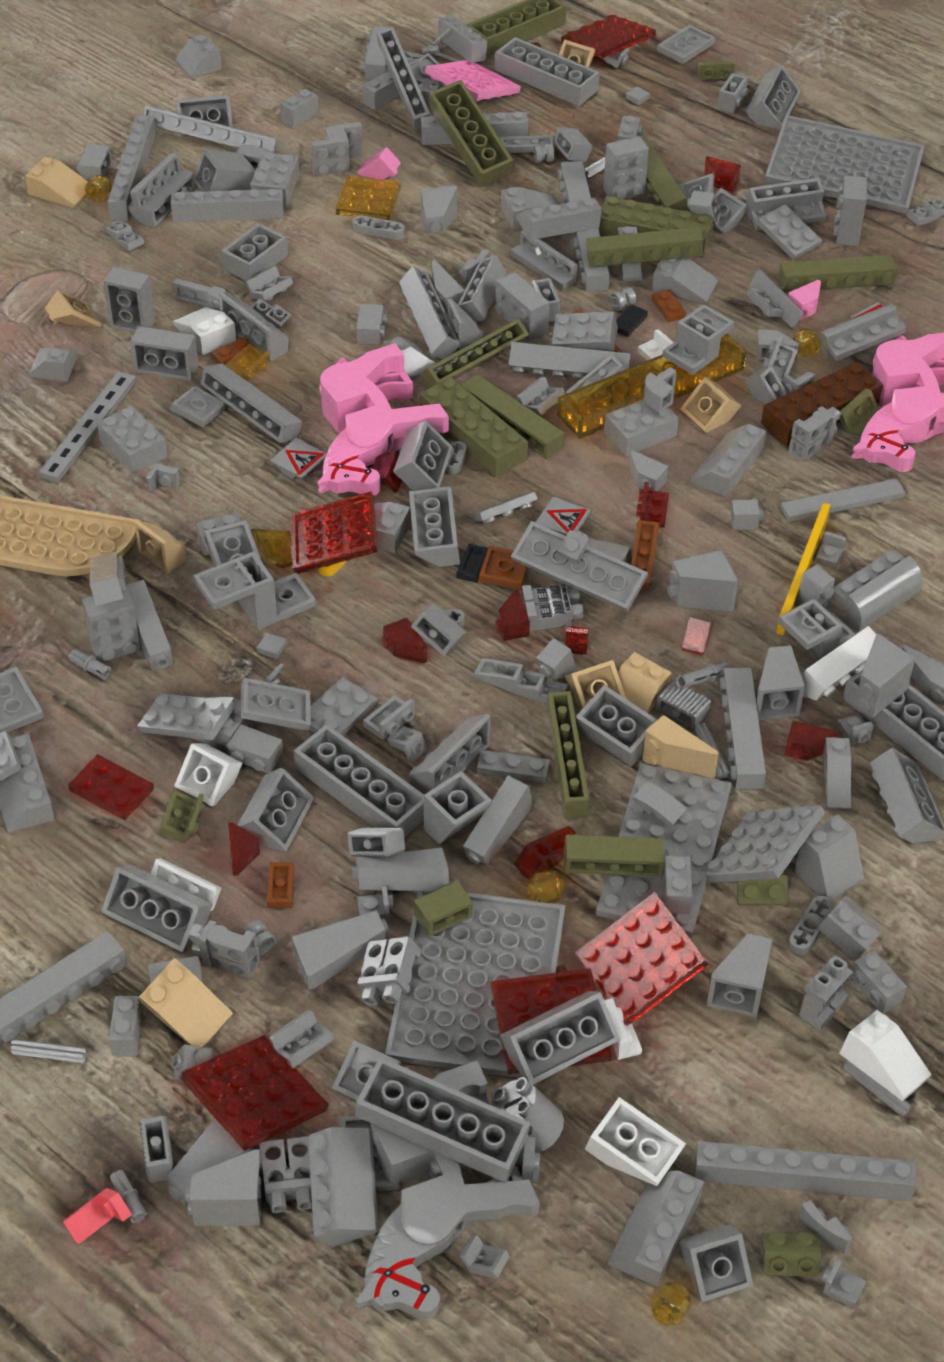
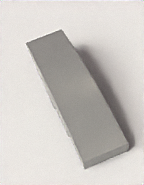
[474,658,570,703]

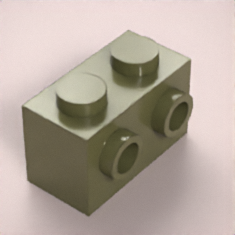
[414,881,473,936]

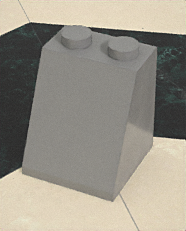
[194,149,256,192]
[667,550,738,612]
[855,634,915,718]
[756,645,805,721]
[424,771,492,845]
[795,815,864,901]
[707,934,773,1017]
[185,1150,263,1226]

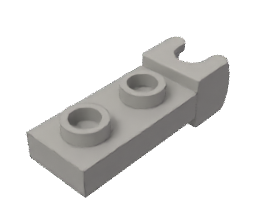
[173,279,226,311]

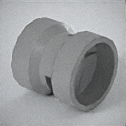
[533,143,554,163]
[610,286,636,311]
[242,920,276,955]

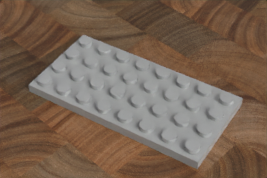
[596,762,732,938]

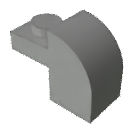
[644,367,676,413]

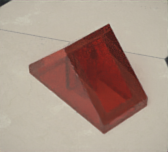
[682,616,714,655]
[565,626,589,655]
[228,823,260,876]

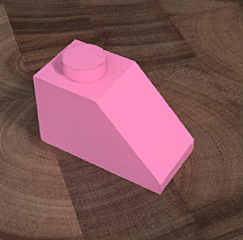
[357,147,401,181]
[788,280,821,320]

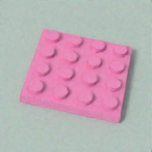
[425,60,521,102]

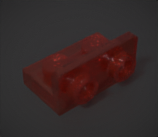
[636,482,669,528]

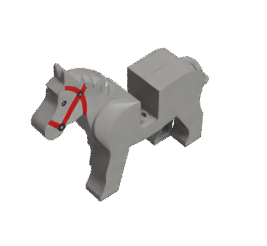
[356,1060,540,1320]

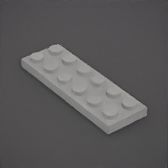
[511,521,648,612]

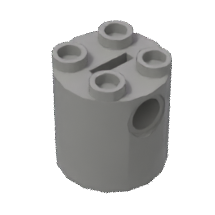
[491,1077,564,1153]

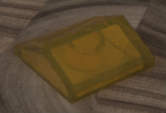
[251,529,305,569]

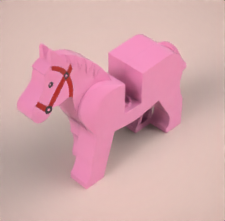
[852,333,944,472]
[318,343,449,497]

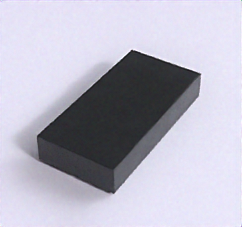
[616,304,648,337]
[456,544,488,583]

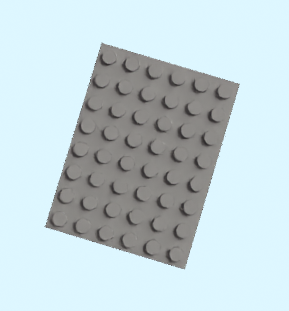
[764,115,925,214]
[385,891,566,1078]

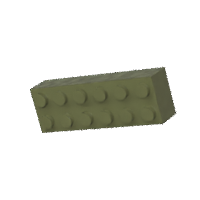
[466,0,566,58]
[429,80,513,187]
[598,196,714,257]
[419,377,528,477]

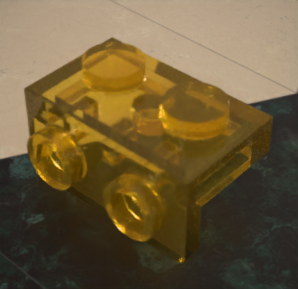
[225,343,270,382]

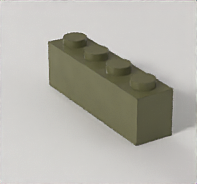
[563,834,665,877]

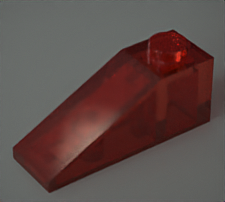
[514,826,576,881]

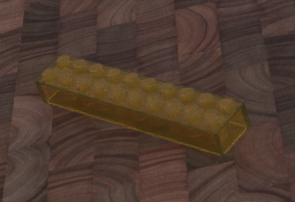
[557,334,746,439]

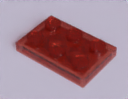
[68,754,154,820]

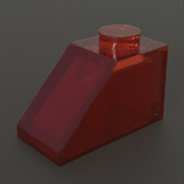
[704,156,741,192]
[372,449,402,493]
[495,590,530,641]
[381,618,427,663]
[784,721,838,761]

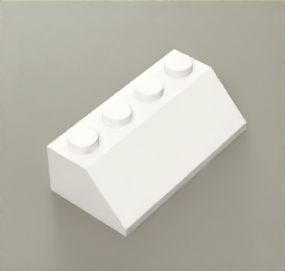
[802,626,876,700]

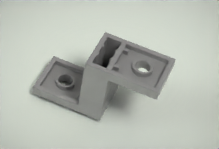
[193,551,317,630]

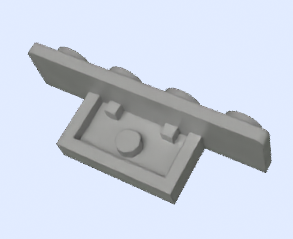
[747,270,803,329]

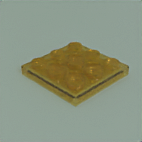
[336,176,401,221]

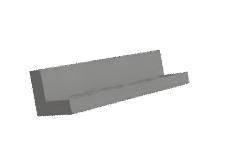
[510,230,577,290]

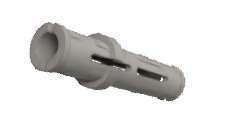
[676,662,730,689]

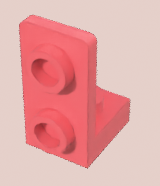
[63,1188,132,1244]

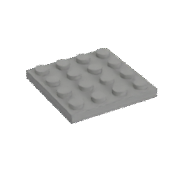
[705,805,825,883]

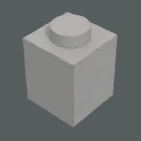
[730,500,763,530]

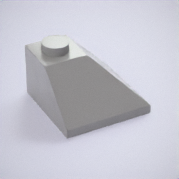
[420,185,457,234]
[448,299,484,351]
[383,336,436,380]
[28,348,79,382]

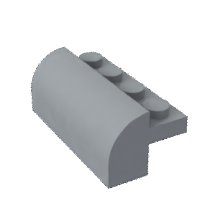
[127,153,196,227]
[746,178,827,231]
[817,304,907,361]
[832,550,922,632]

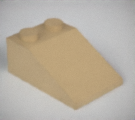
[25,156,94,208]
[642,715,719,779]
[139,958,233,1047]

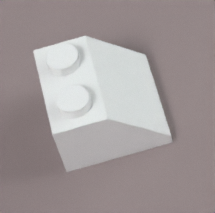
[174,743,242,806]

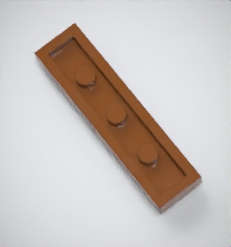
[631,520,659,589]

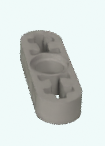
[353,215,405,240]
[788,896,834,956]

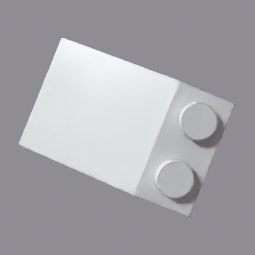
[173,307,236,356]
[839,1010,931,1101]
[585,1097,686,1186]

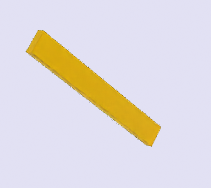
[776,503,831,636]

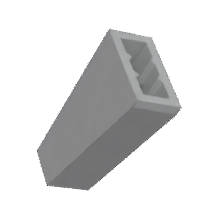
[126,580,173,671]
[463,776,534,866]
[352,848,449,891]
[292,910,388,990]
[168,1101,264,1207]

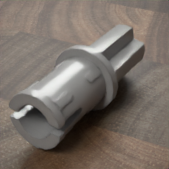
[68,649,111,680]
[110,1170,147,1223]

